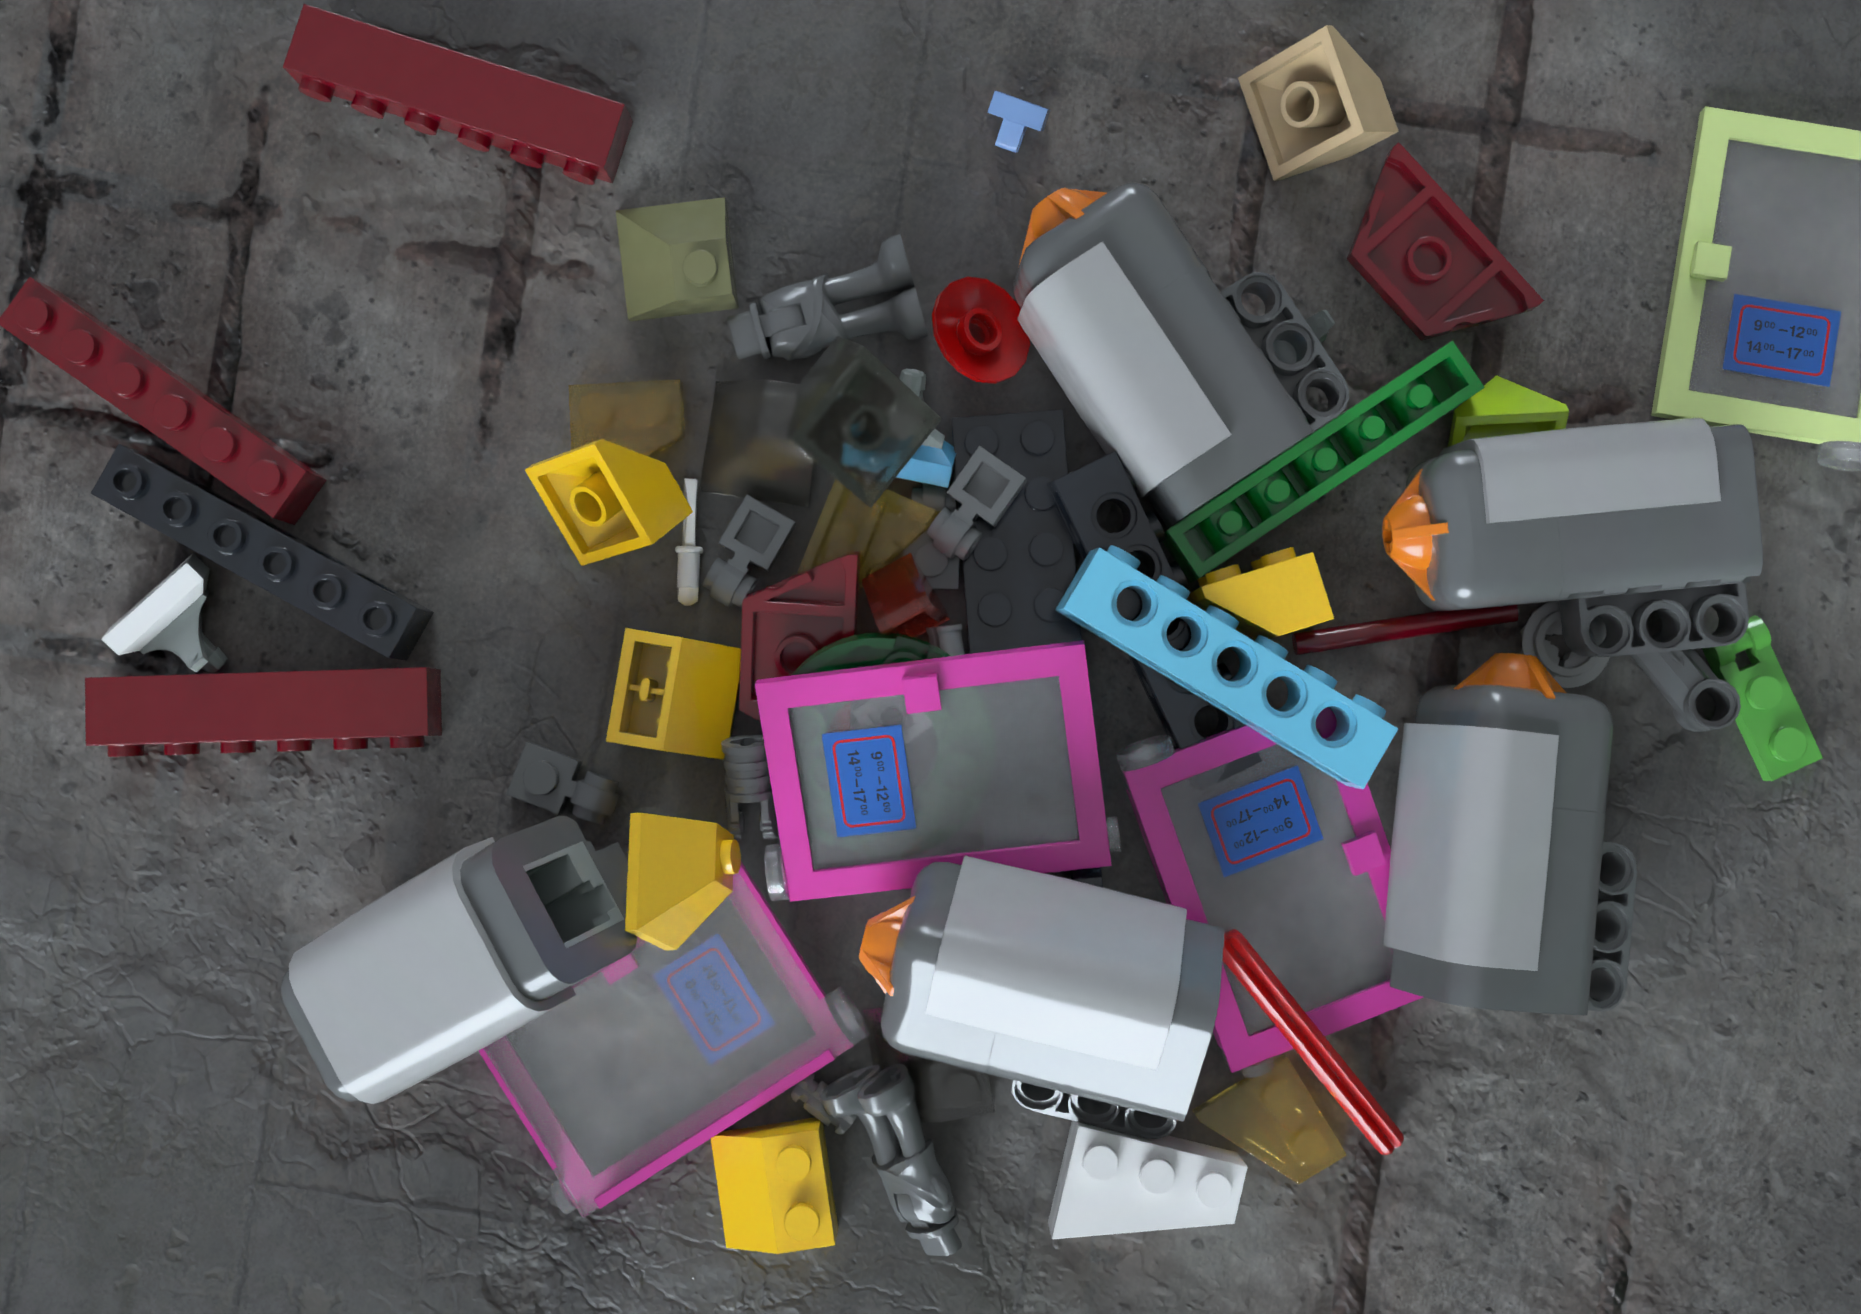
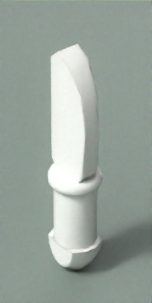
[675,478,703,606]

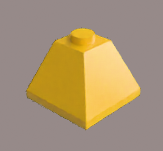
[525,439,693,566]
[625,813,741,950]

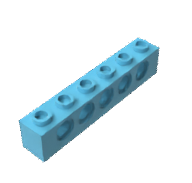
[1055,545,1398,789]

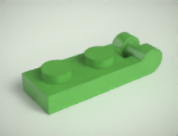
[1702,615,1823,781]

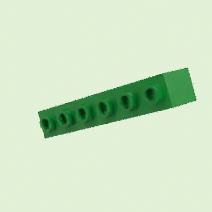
[1163,340,1485,583]

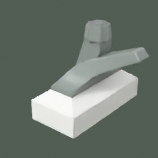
[101,553,228,674]

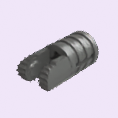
[721,735,778,840]

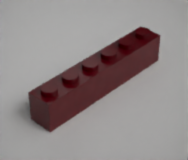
[283,4,633,185]
[0,277,327,525]
[85,667,442,757]

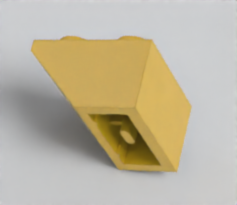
[1187,547,1334,640]
[606,628,741,760]

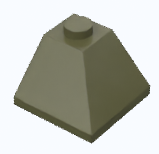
[615,197,739,321]

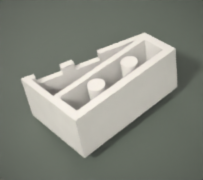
[1048,1121,1248,1239]

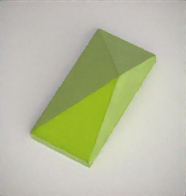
[1448,375,1569,447]

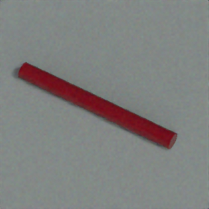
[1292,605,1519,655]

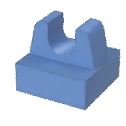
[987,91,1051,153]

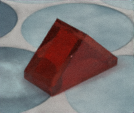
[861,553,950,638]

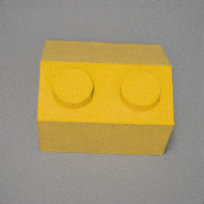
[711,1117,838,1254]

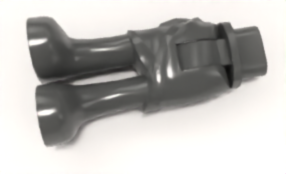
[727,234,928,361]
[819,1064,962,1256]

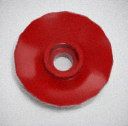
[932,276,1030,384]

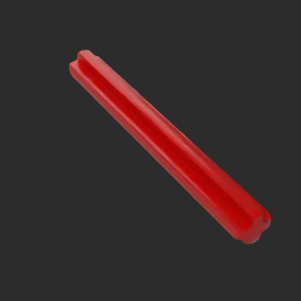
[1223,929,1404,1155]

